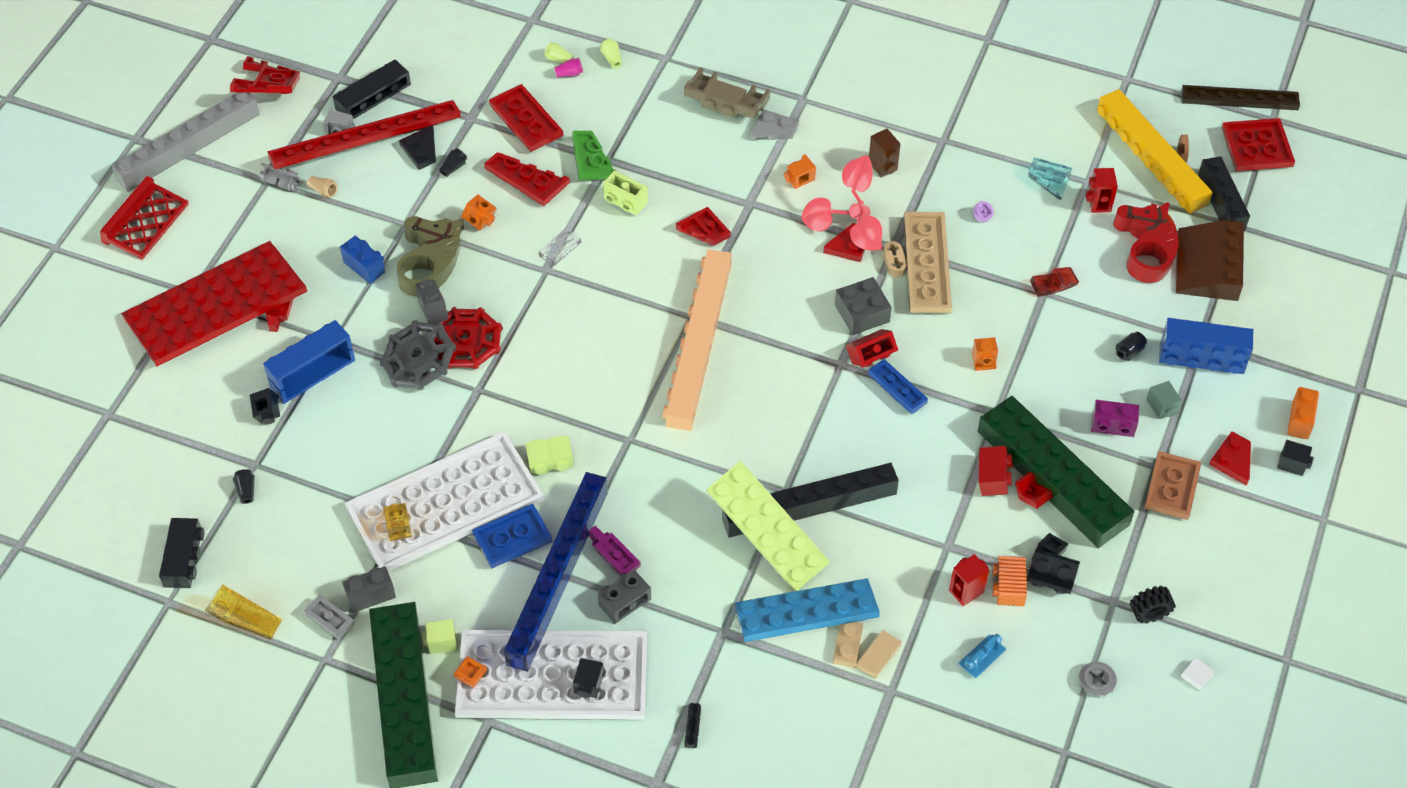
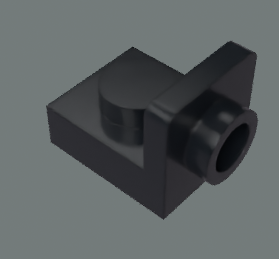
[1032,533,1069,560]

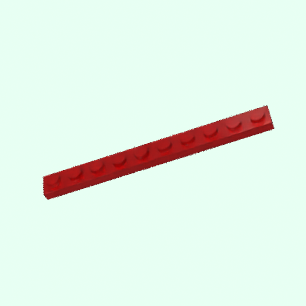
[267,100,461,170]

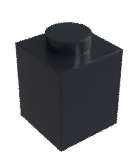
[1277,439,1314,476]
[573,658,604,698]

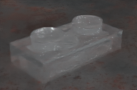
[539,228,581,266]

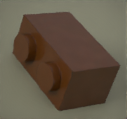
[869,128,901,178]

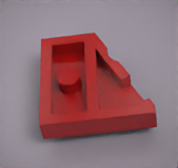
[676,206,731,246]
[823,223,865,262]

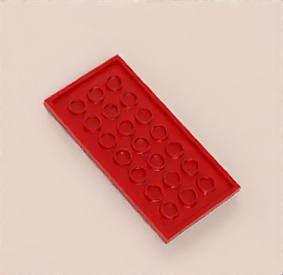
[121,241,308,367]

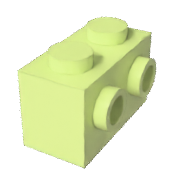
[603,170,648,215]

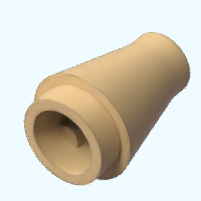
[307,176,338,198]

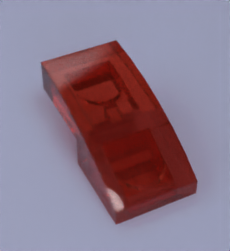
[1030,267,1079,297]

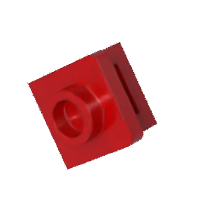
[1015,472,1053,509]

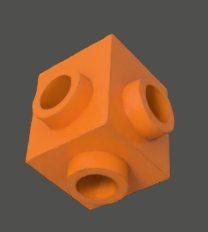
[461,194,497,231]

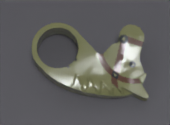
[397,216,464,296]

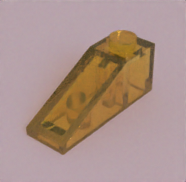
[204,584,282,639]

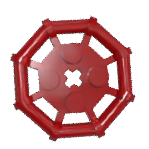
[434,307,503,369]

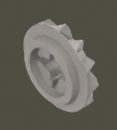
[1079,662,1117,697]

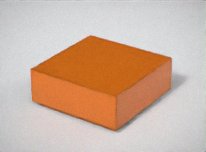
[454,656,487,689]

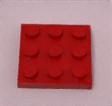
[1221,118,1295,171]

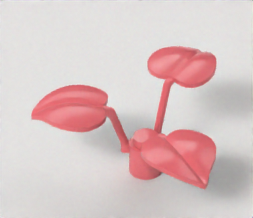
[801,155,882,251]

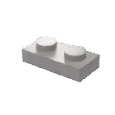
[304,595,354,640]

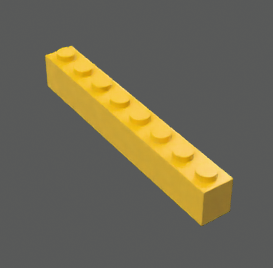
[1097,89,1213,214]

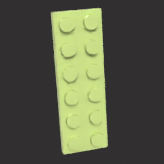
[706,461,830,591]

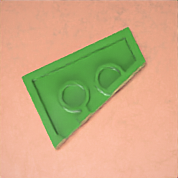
[572,131,616,180]

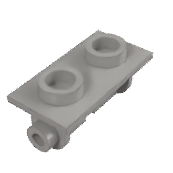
[259,163,303,191]

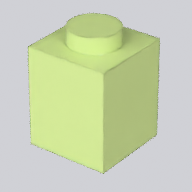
[422,619,458,654]

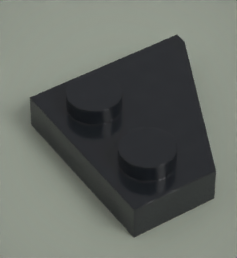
[399,125,436,170]

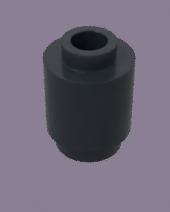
[1115,331,1147,361]

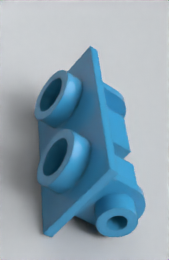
[958,633,1006,679]

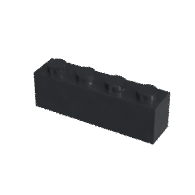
[333,59,411,119]
[1198,156,1250,231]

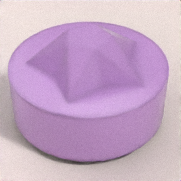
[972,201,994,223]

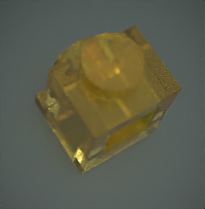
[383,503,412,541]

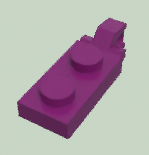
[589,525,641,576]

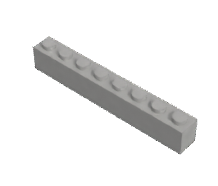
[112,92,260,192]

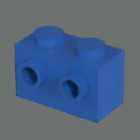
[340,235,385,284]

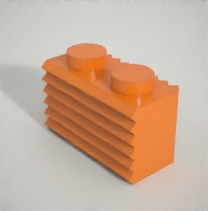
[1287,387,1319,439]
[992,555,1027,607]

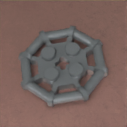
[380,320,456,390]

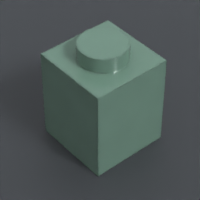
[1147,381,1182,419]

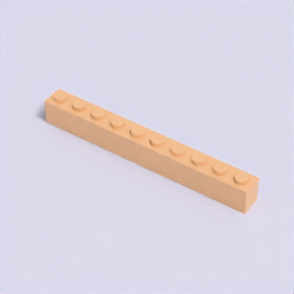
[663,249,732,431]

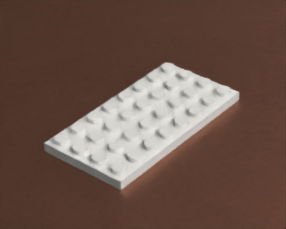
[345,431,544,572]
[455,630,647,720]

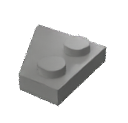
[750,110,799,141]

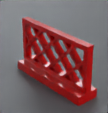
[100,176,189,260]

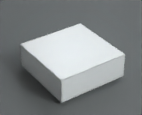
[1181,658,1215,691]

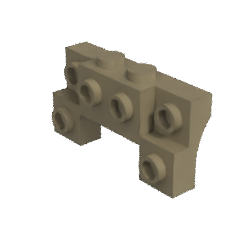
[684,67,770,119]

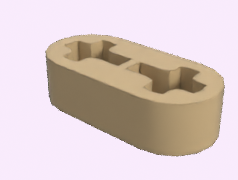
[883,241,907,277]

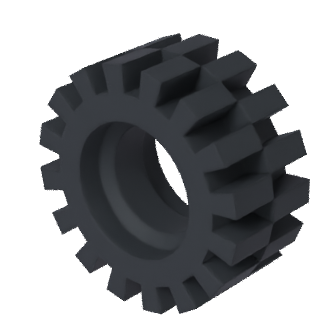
[1129,586,1176,624]

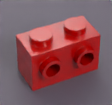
[1086,168,1118,213]
[845,329,898,368]
[978,446,1013,496]
[949,554,989,606]

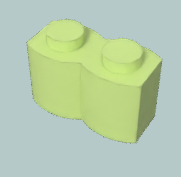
[526,436,574,475]

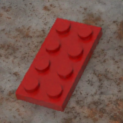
[489,84,564,152]

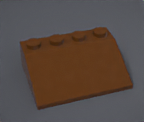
[1176,220,1244,301]

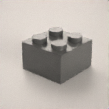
[835,277,892,335]

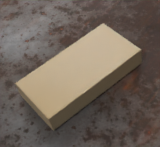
[856,630,902,679]

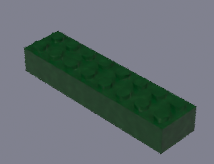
[977,395,1135,549]
[369,602,438,788]

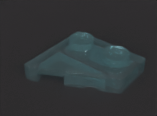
[1028,157,1072,200]

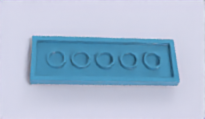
[735,578,880,642]

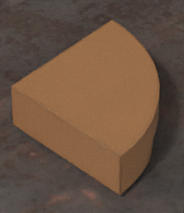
[1177,135,1189,162]

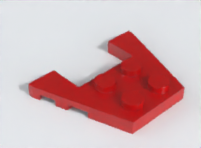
[230,56,300,94]

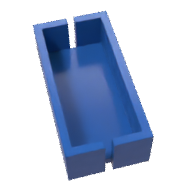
[1159,317,1254,374]
[263,320,355,404]

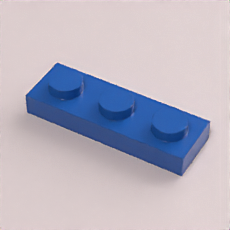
[868,359,928,414]

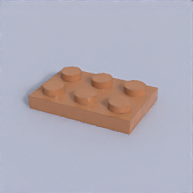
[1144,451,1202,520]

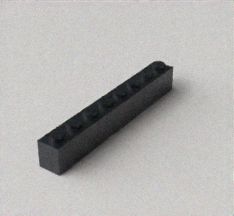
[722,462,899,538]

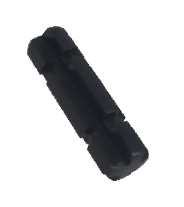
[684,703,701,749]

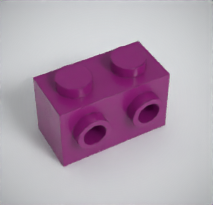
[1091,399,1139,437]

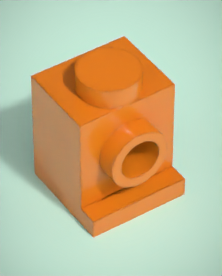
[784,154,816,189]
[972,337,998,371]

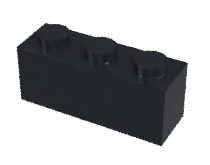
[159,518,204,588]

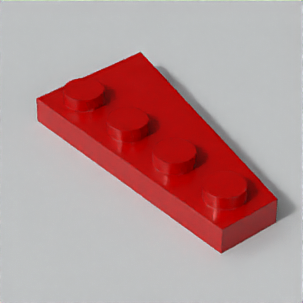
[484,152,570,206]

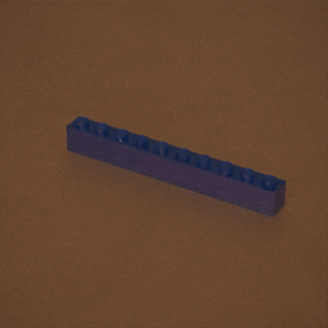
[504,472,608,672]

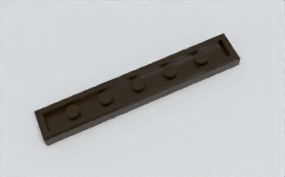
[1181,85,1300,111]

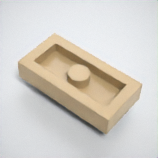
[833,622,863,668]

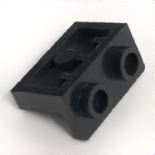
[1026,548,1080,594]

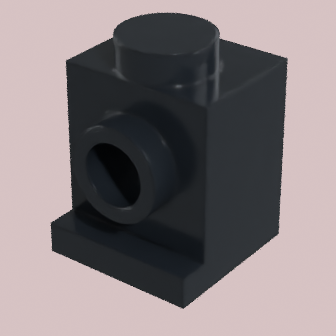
[249,388,280,425]

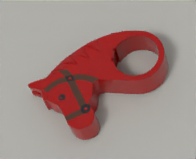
[1113,202,1178,283]

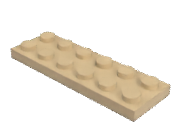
[904,212,952,313]

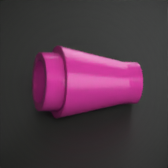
[554,57,583,78]

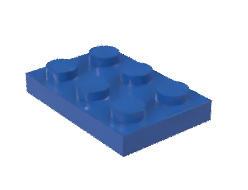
[472,504,553,569]

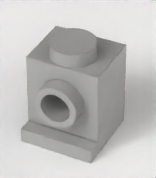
[323,110,356,135]

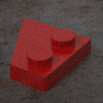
[1209,431,1251,486]

